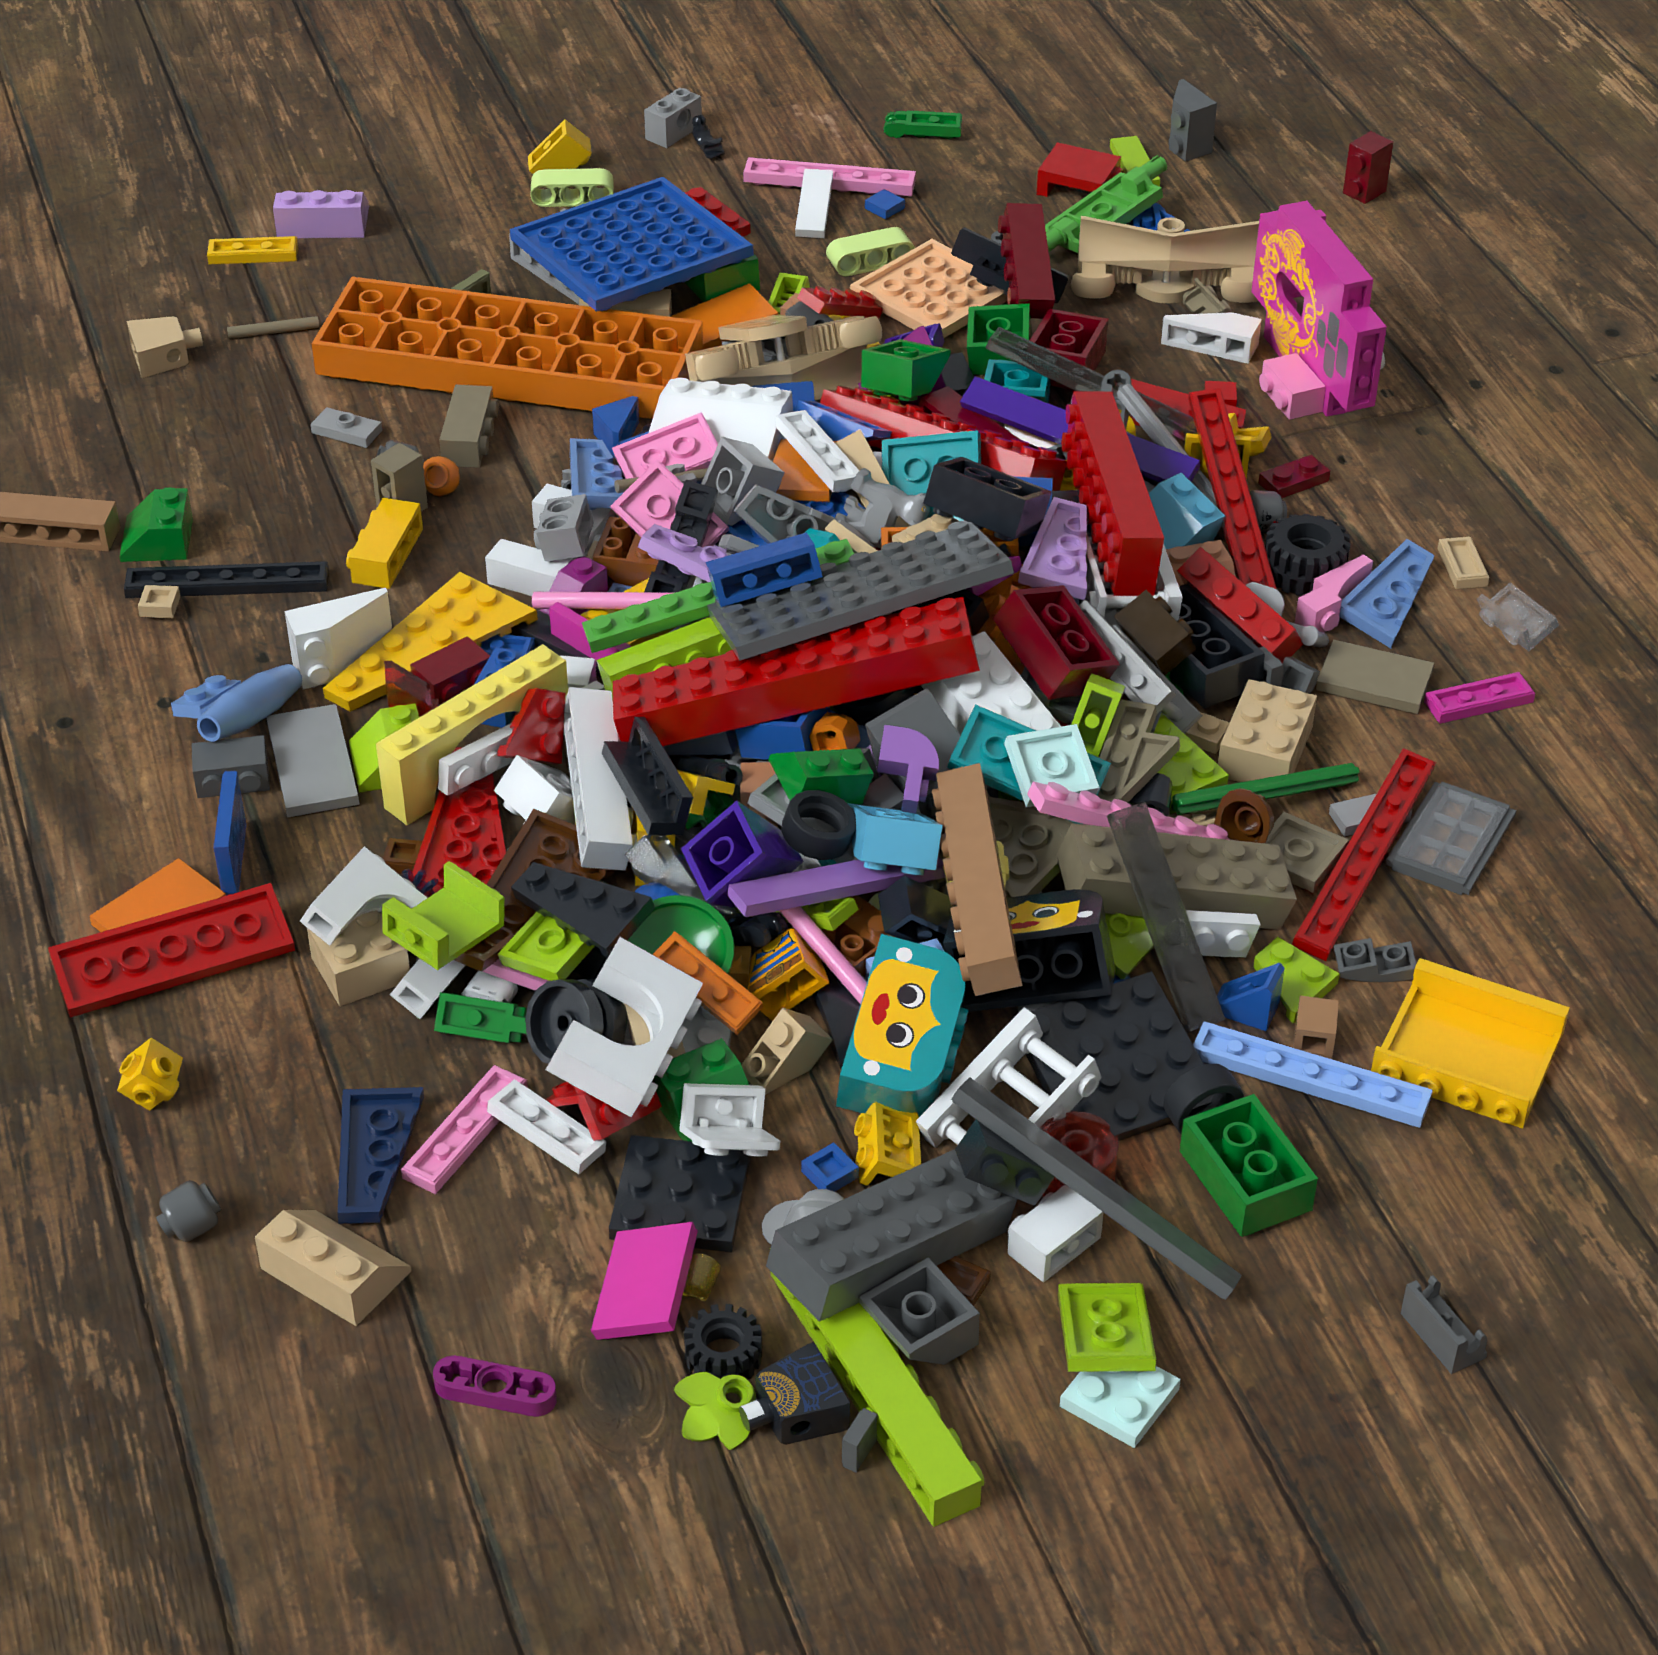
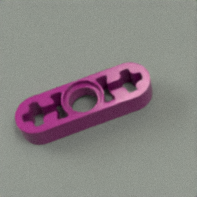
[433,1355,557,1417]

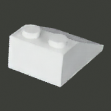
[285,588,392,689]

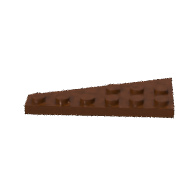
[454,808,634,972]

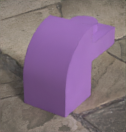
[877,725,939,814]

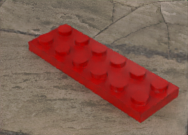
[48,883,295,1018]

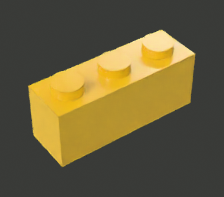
[346,498,423,589]

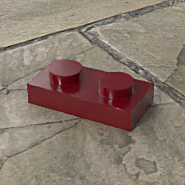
[1258,454,1331,498]

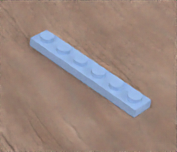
[1193,1021,1433,1128]

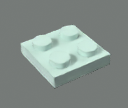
[1004,724,1100,808]
[1060,1366,1180,1448]

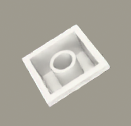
[494,755,575,825]

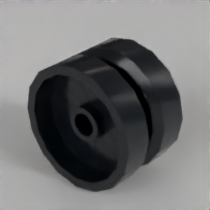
[525,979,627,1064]

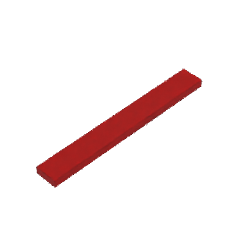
[1188,388,1277,590]
[1292,748,1436,961]

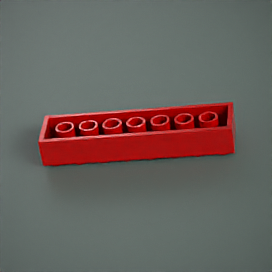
[820,385,1067,491]
[1061,391,1164,596]

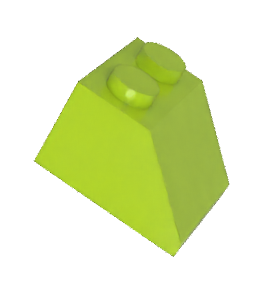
[349,703,419,793]

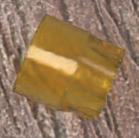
[683,1254,721,1301]

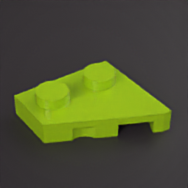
[1253,937,1339,1023]

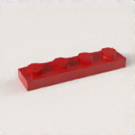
[797,286,883,319]

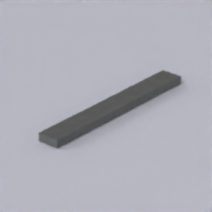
[951,1077,1242,1300]

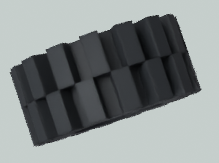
[684,1304,762,1379]

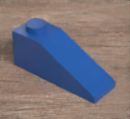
[795,400,892,442]

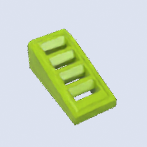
[768,272,810,315]

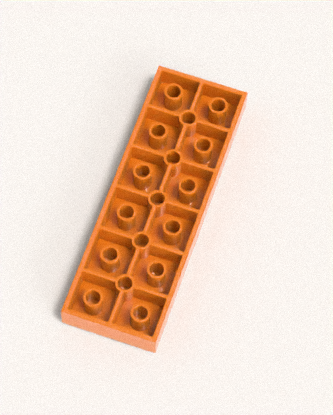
[311,277,703,419]

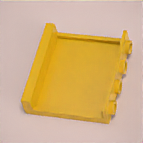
[1371,958,1570,1129]

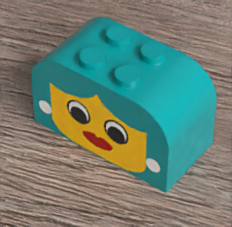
[836,934,968,1117]

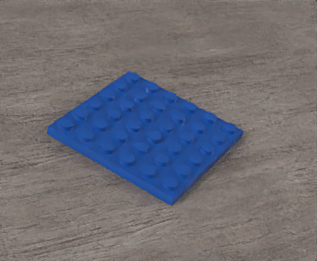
[510,177,754,312]

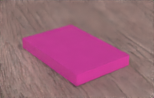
[591,1222,698,1340]

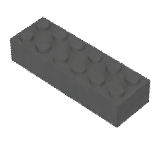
[766,1149,1017,1322]

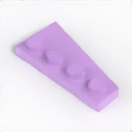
[1018,497,1087,600]
[638,524,728,582]

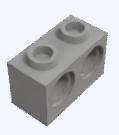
[534,494,594,561]

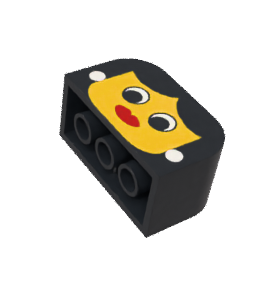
[943,889,1115,1012]

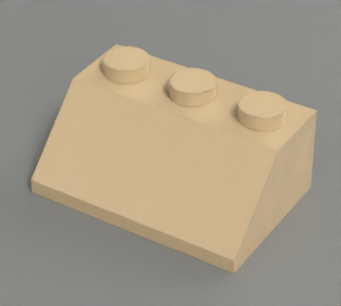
[255,1210,411,1326]

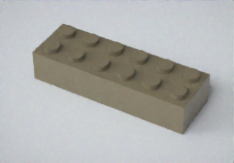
[1056,823,1297,930]

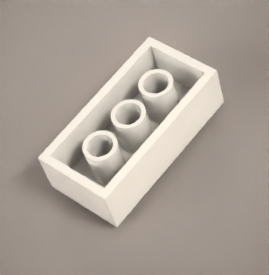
[921,631,1061,735]

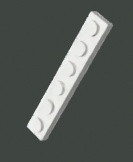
[438,681,605,795]

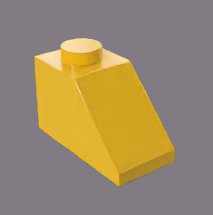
[528,119,592,174]

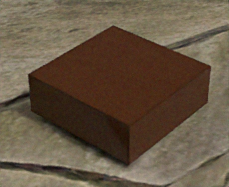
[382,838,423,874]

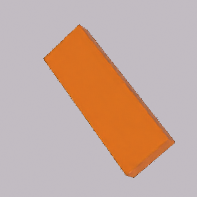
[653,931,763,1035]

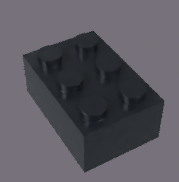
[923,457,1052,541]

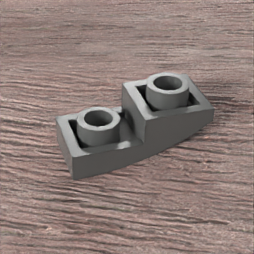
[1334,938,1416,982]

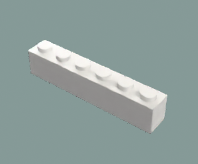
[564,687,637,870]

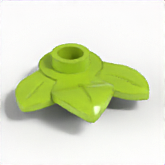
[674,1372,756,1450]

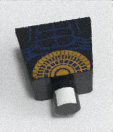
[739,1342,850,1445]

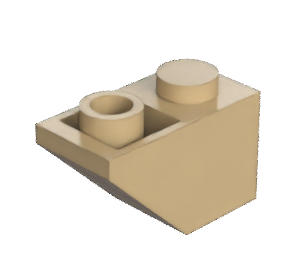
[742,1008,833,1095]

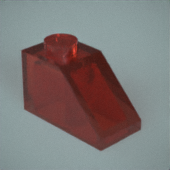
[384,660,439,717]

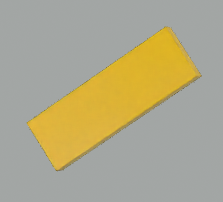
[207,236,298,264]

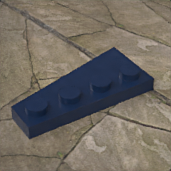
[337,1087,424,1224]

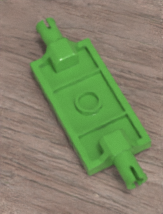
[1045,155,1167,253]

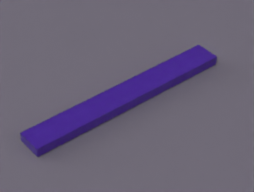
[960,376,1201,482]

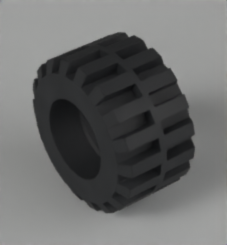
[1265,514,1351,596]

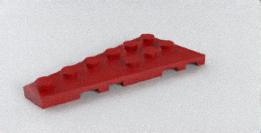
[413,747,506,892]

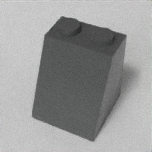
[865,688,960,819]

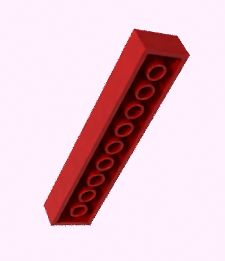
[613,597,980,746]

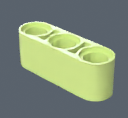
[530,168,614,207]
[826,227,915,276]

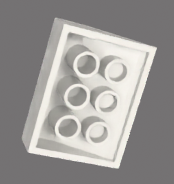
[649,378,793,461]

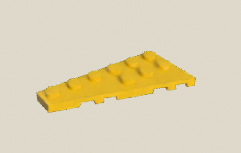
[323,572,538,712]

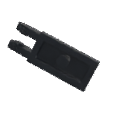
[724,912,788,947]

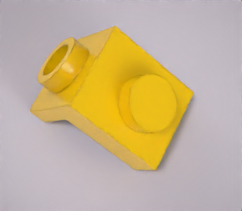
[1228,413,1271,456]

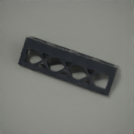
[601,717,693,835]

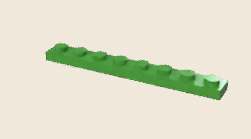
[582,539,854,653]

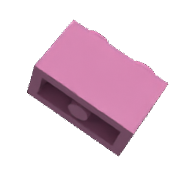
[1259,353,1326,420]

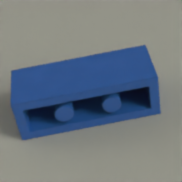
[705,532,823,607]

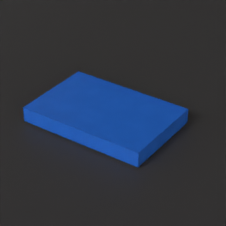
[214,771,246,896]

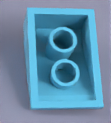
[848,803,942,875]

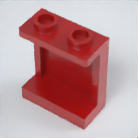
[1036,142,1124,197]

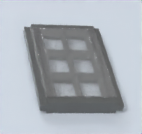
[1386,782,1517,895]

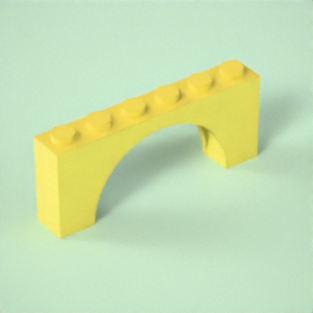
[376,644,568,825]

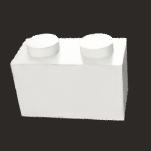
[1008,1184,1103,1283]

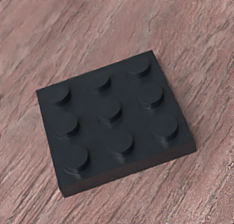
[609,1135,751,1252]

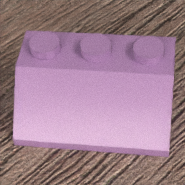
[273,190,369,238]

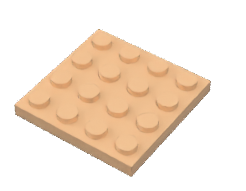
[850,239,1007,338]

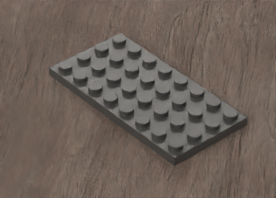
[707,521,1014,660]

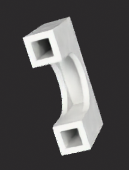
[485,484,618,596]
[300,846,466,1019]
[546,937,703,1117]

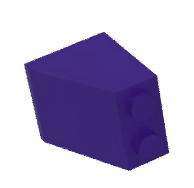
[681,800,804,908]

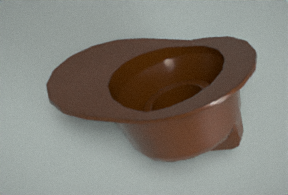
[1214,788,1274,843]

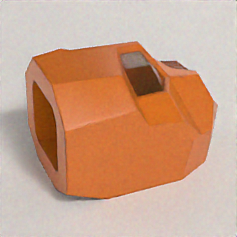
[809,712,861,751]

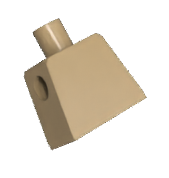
[127,316,203,378]

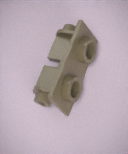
[1183,278,1233,314]

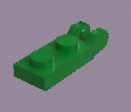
[883,110,962,139]

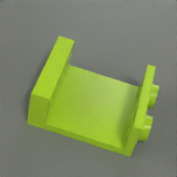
[382,861,505,970]

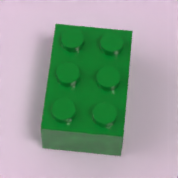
[1180,1094,1318,1237]

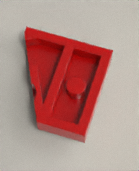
[497,688,566,765]

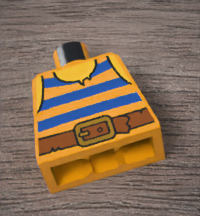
[748,929,829,1021]

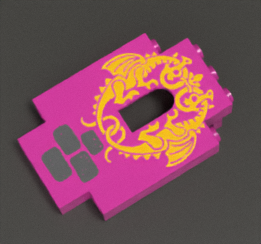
[1251,201,1387,417]

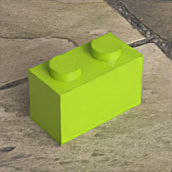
[1071,673,1125,757]

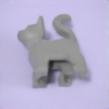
[835,468,931,548]

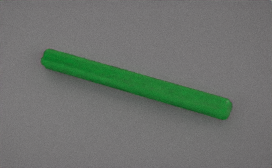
[1171,763,1360,815]

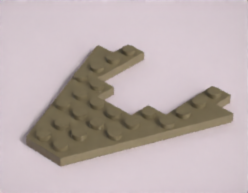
[932,700,1180,898]

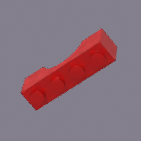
[1177,546,1303,664]

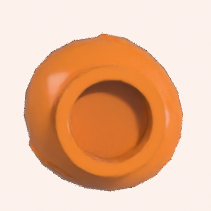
[423,456,460,497]

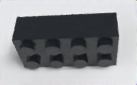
[1170,584,1265,709]

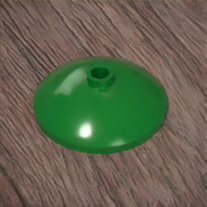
[627,895,735,974]

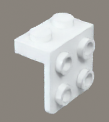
[1163,910,1261,958]
[679,1083,781,1156]

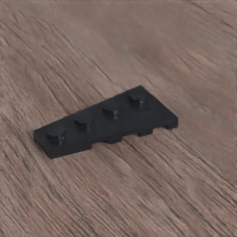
[511,862,655,958]

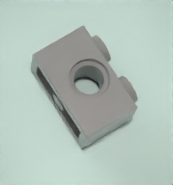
[644,88,702,148]

